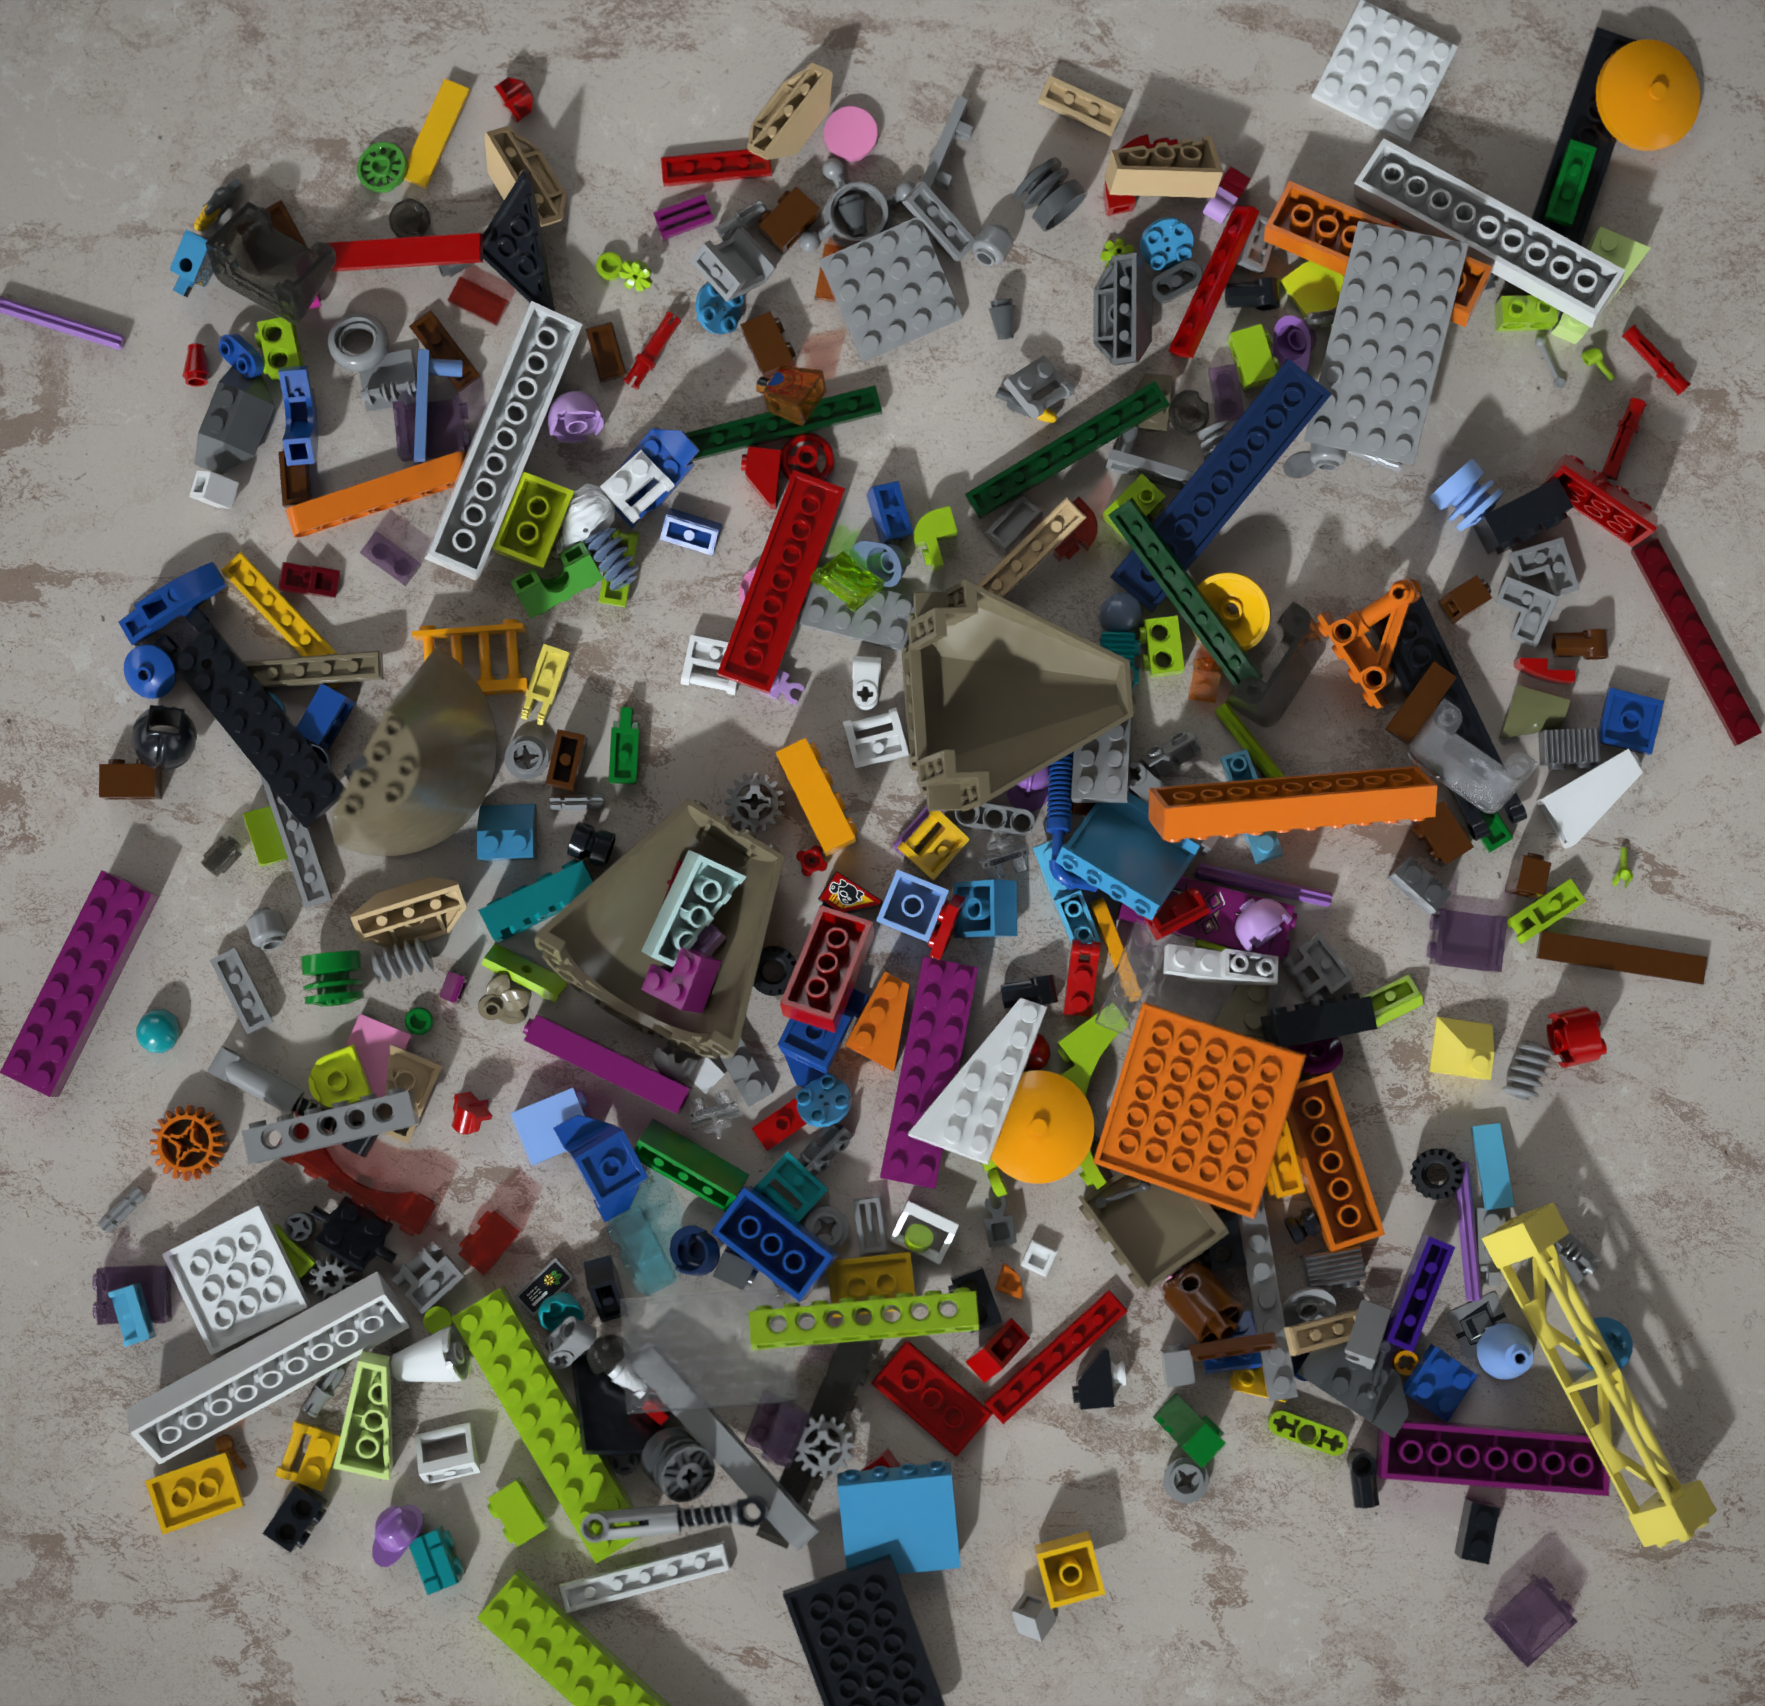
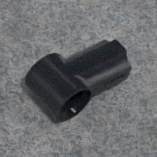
[1225,277,1280,311]
[1000,975,1058,1009]
[1347,1448,1379,1509]

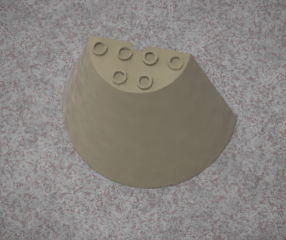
[332,647,497,856]
[535,798,785,1059]

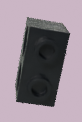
[1202,1209,1246,1271]
[948,1266,1003,1333]
[262,1483,328,1553]

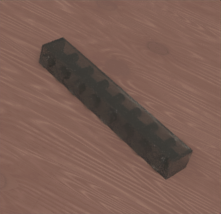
[756,1339,881,1549]

